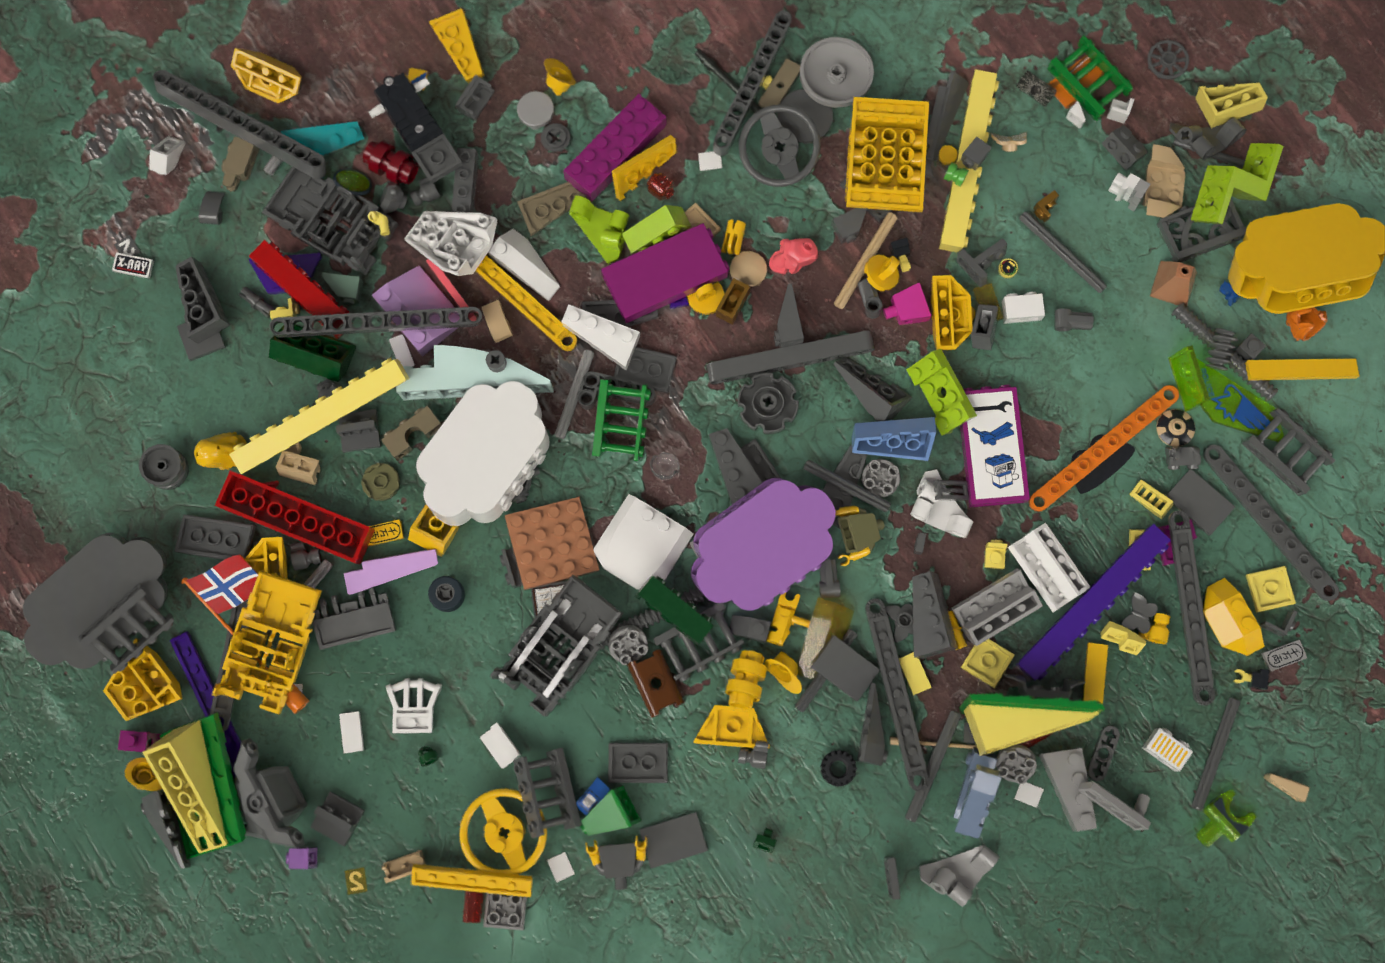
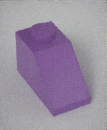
[286,848,318,869]

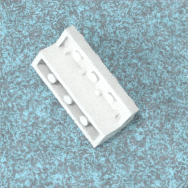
[1008,523,1091,612]

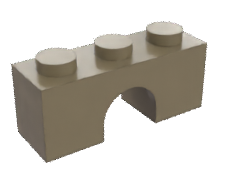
[381,406,442,461]

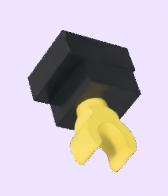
[889,238,911,273]
[1233,669,1269,691]

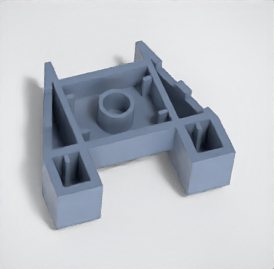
[953,747,1001,839]

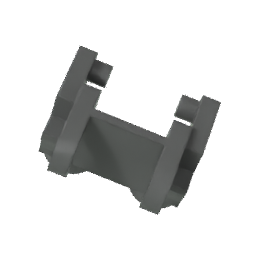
[1165,446,1201,470]

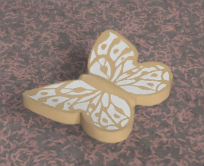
[991,132,1027,152]

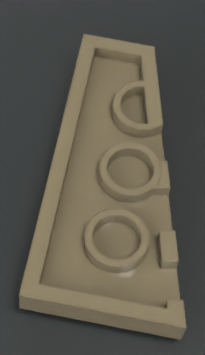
[517,182,586,237]

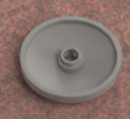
[800,37,874,108]

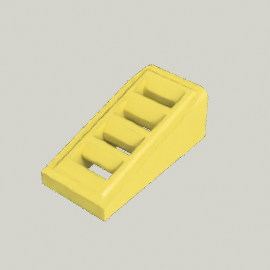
[1129,479,1173,519]

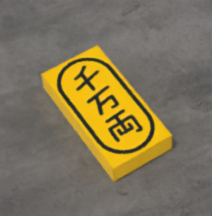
[368,519,404,547]

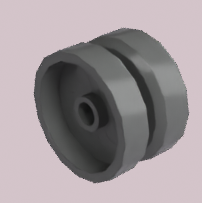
[139,444,189,490]

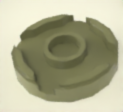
[361,463,400,501]

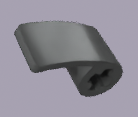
[199,192,225,225]

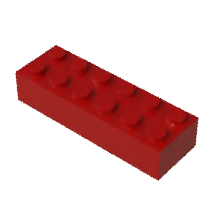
[249,240,353,339]

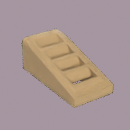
[1264,774,1309,802]

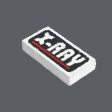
[112,253,154,279]

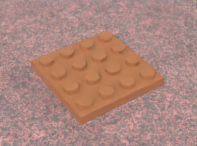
[504,497,599,590]

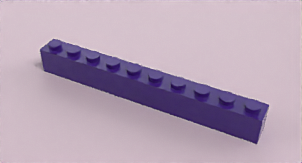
[1016,524,1171,681]

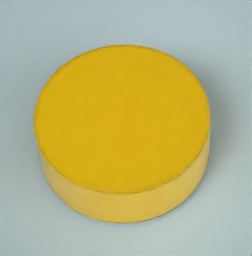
[938,145,958,165]

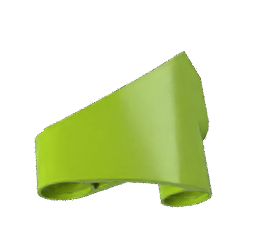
[569,196,629,264]

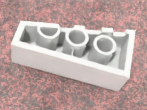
[562,304,640,370]

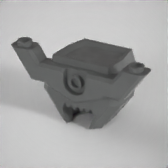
[233,738,308,848]

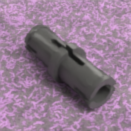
[239,287,276,318]

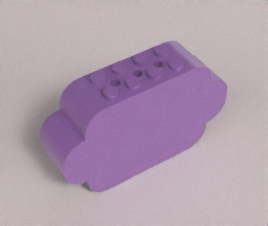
[691,478,836,610]

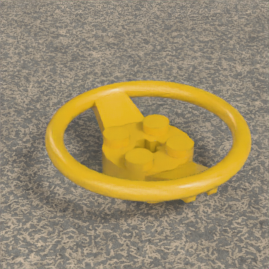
[460,788,547,875]

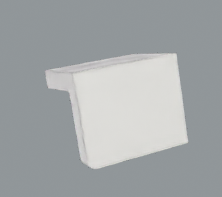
[1106,98,1134,124]

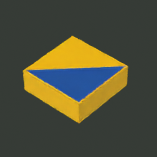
[408,68,429,91]

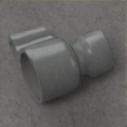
[409,177,440,207]
[290,541,321,571]
[738,740,769,769]

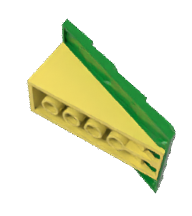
[959,694,1105,756]
[142,712,246,860]

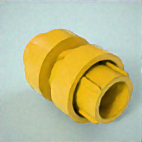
[725,650,767,710]

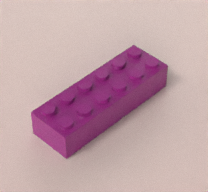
[563,94,666,202]

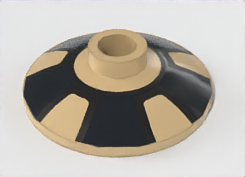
[1156,409,1195,447]

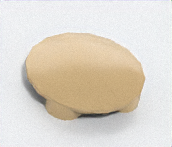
[730,251,767,287]

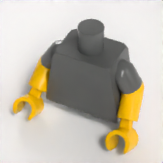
[585,836,648,890]

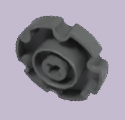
[738,373,799,434]

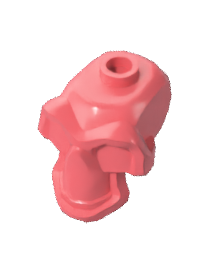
[769,238,818,274]

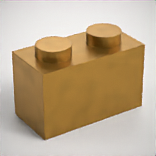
[716,278,750,325]

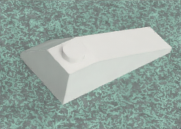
[488,229,560,301]

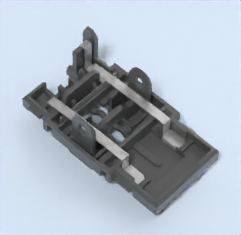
[490,575,623,717]

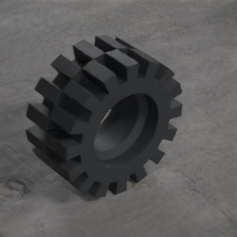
[820,750,857,786]

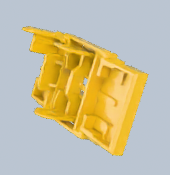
[212,571,322,714]

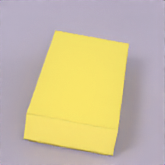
[899,652,932,695]

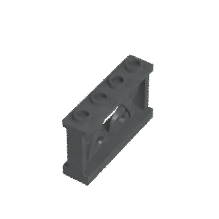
[1157,199,1247,263]

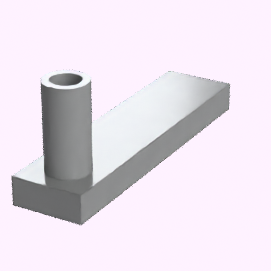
[1078,781,1151,830]

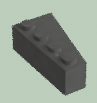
[912,571,958,659]

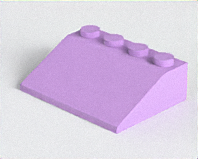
[372,266,460,356]

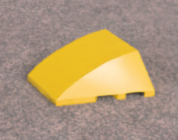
[103,638,183,721]

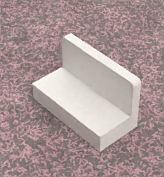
[480,723,521,769]

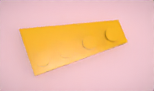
[429,9,484,83]
[612,135,677,201]

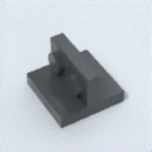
[336,409,381,453]
[310,792,365,846]

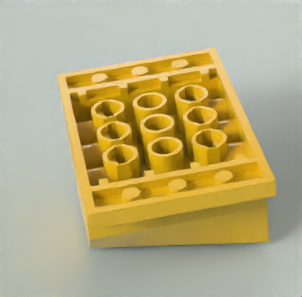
[845,97,929,212]

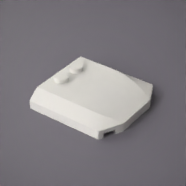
[593,494,694,590]

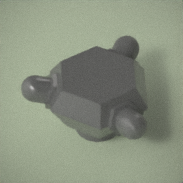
[380,180,408,214]

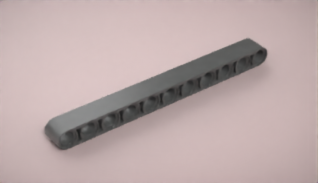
[153,70,326,178]
[269,307,482,337]

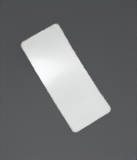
[389,335,414,367]

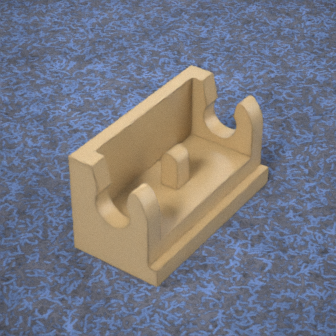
[276,451,320,485]
[382,850,426,883]

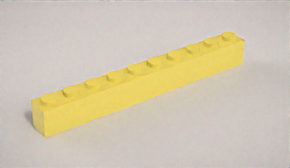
[939,69,999,253]
[229,358,410,474]

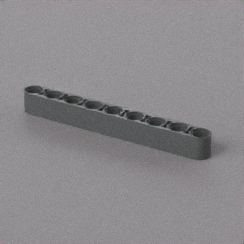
[713,11,792,156]
[706,331,875,384]

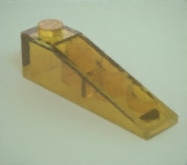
[797,597,854,680]

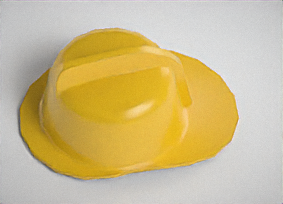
[544,58,576,96]
[764,651,802,694]
[125,758,163,792]

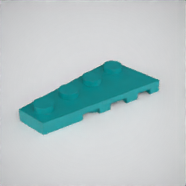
[281,121,365,155]

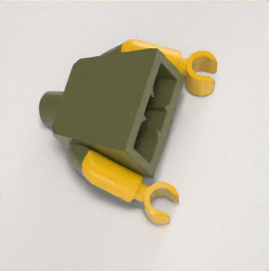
[835,506,885,566]

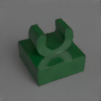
[753,828,777,854]

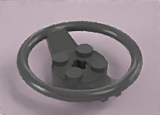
[739,104,821,187]

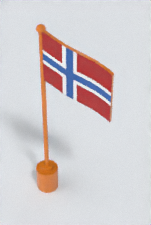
[181,554,309,714]

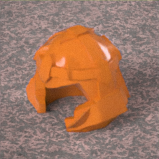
[1286,307,1328,341]

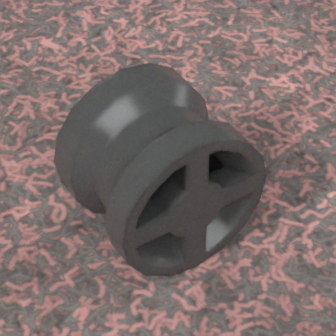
[486,350,507,373]

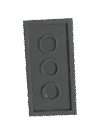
[174,514,256,560]

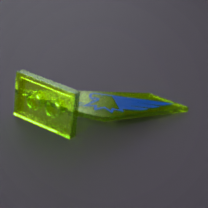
[1168,345,1284,443]

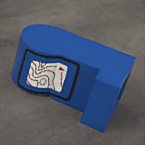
[576,777,612,816]

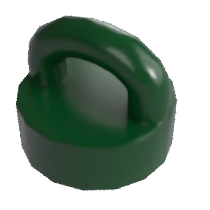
[418,746,439,767]

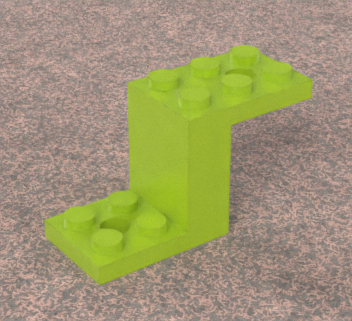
[1191,143,1283,224]

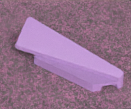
[344,549,438,595]

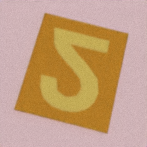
[345,868,367,895]

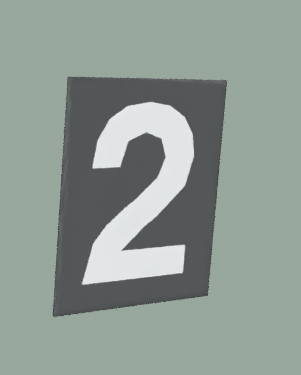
[114,235,141,256]

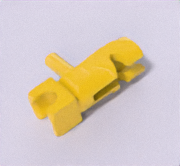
[766,593,811,646]

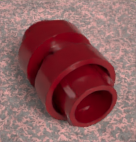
[363,140,419,185]

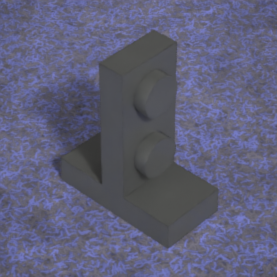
[956,238,1008,288]

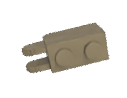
[221,137,260,192]

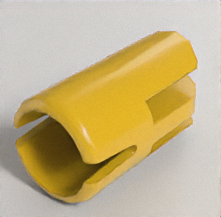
[721,219,746,255]

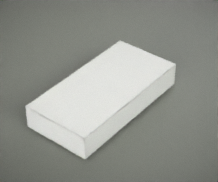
[339,711,364,754]

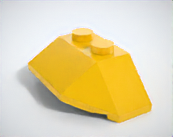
[231,48,302,103]
[931,275,973,350]
[245,537,288,579]
[1203,578,1265,656]

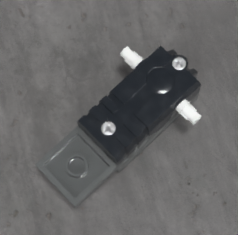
[368,73,463,184]

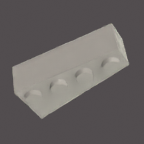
[1039,748,1097,831]

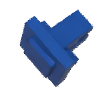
[1219,281,1241,306]

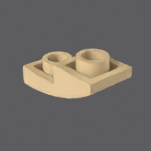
[481,300,513,343]

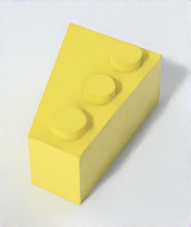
[1195,83,1268,128]

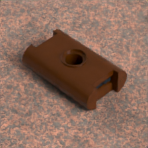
[627,649,685,718]

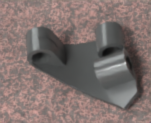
[1169,117,1247,160]

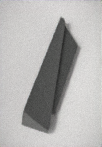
[926,70,969,161]

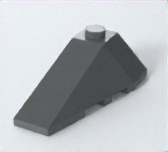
[834,357,912,421]
[857,683,888,766]
[141,791,191,869]

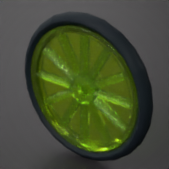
[333,169,372,196]

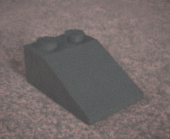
[773,283,804,348]

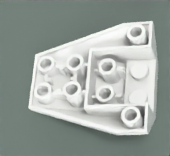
[404,211,497,276]

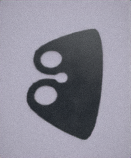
[1071,434,1135,494]

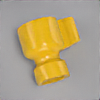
[1138,613,1170,644]

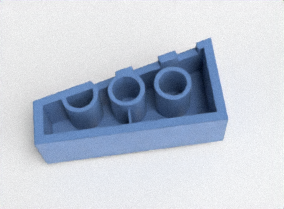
[852,417,936,461]

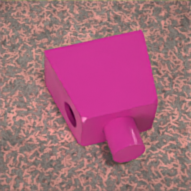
[883,283,931,325]

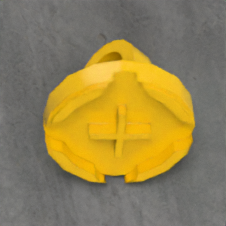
[864,255,900,291]
[687,282,724,315]

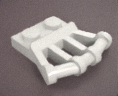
[386,678,442,734]

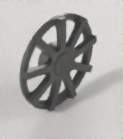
[1147,40,1189,80]

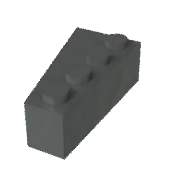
[175,256,230,343]
[709,428,762,505]

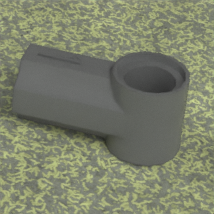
[857,279,882,319]
[1055,309,1094,331]
[819,559,840,599]

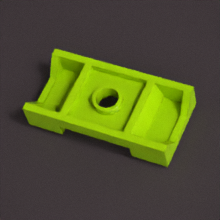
[906,349,977,436]

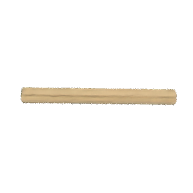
[834,212,897,309]

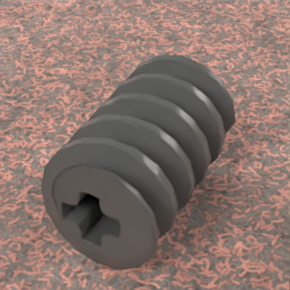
[1204,328,1238,371]

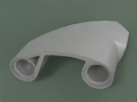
[919,845,1000,907]

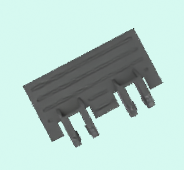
[312,587,396,650]

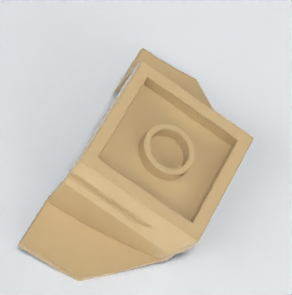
[1143,144,1185,218]

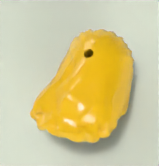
[194,432,247,470]

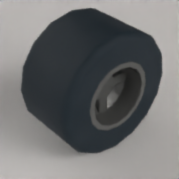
[428,576,465,612]

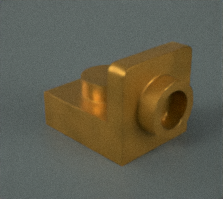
[1033,190,1059,222]

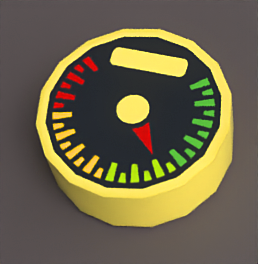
[998,259,1018,279]

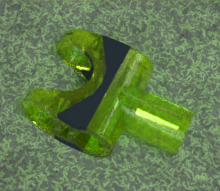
[1195,789,1257,848]

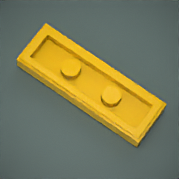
[1082,643,1108,704]

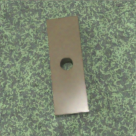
[758,58,800,113]

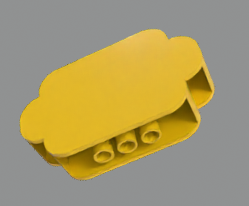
[1228,203,1385,314]

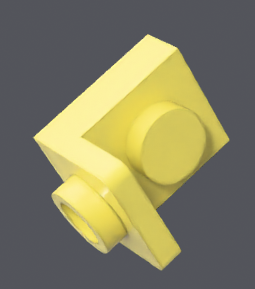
[270,298,300,320]
[984,540,1008,570]

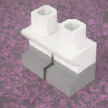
[1108,173,1150,212]

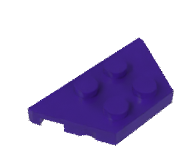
[249,253,322,295]

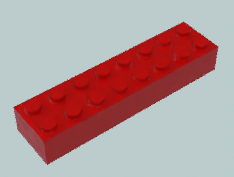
[214,470,375,565]

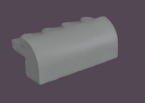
[952,568,1043,646]

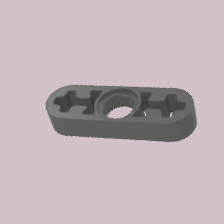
[1087,726,1120,781]

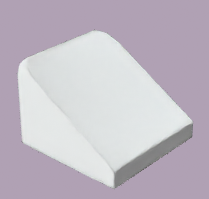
[1066,101,1086,128]

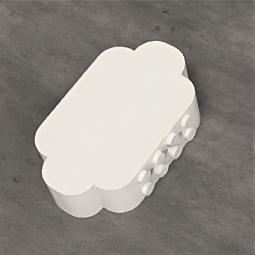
[416,381,549,526]

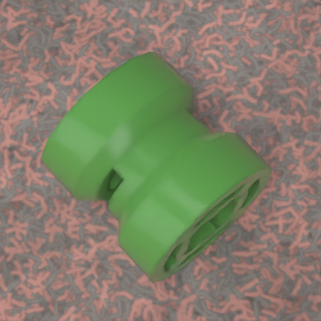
[944,162,969,187]

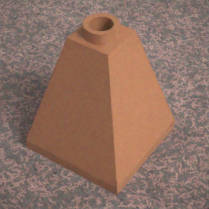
[1150,261,1197,307]

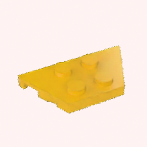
[694,705,770,749]

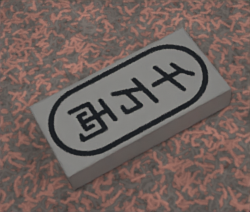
[1262,640,1307,672]

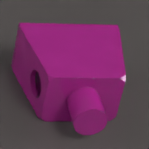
[118,730,160,752]

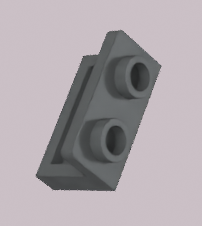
[1102,125,1148,170]

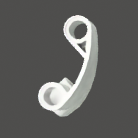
[910,469,973,538]

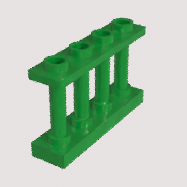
[1047,35,1133,122]
[592,378,651,461]

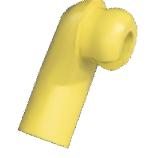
[368,211,390,236]

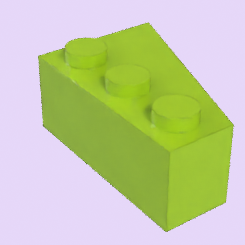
[622,205,692,254]

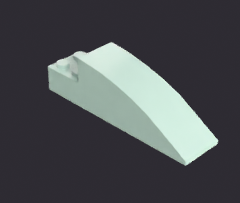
[396,345,554,401]

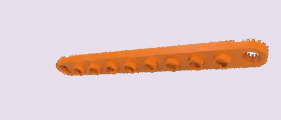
[1029,385,1179,512]

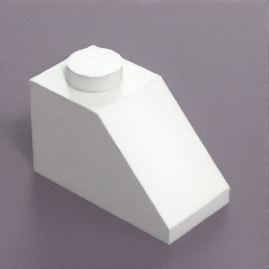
[149,136,185,175]

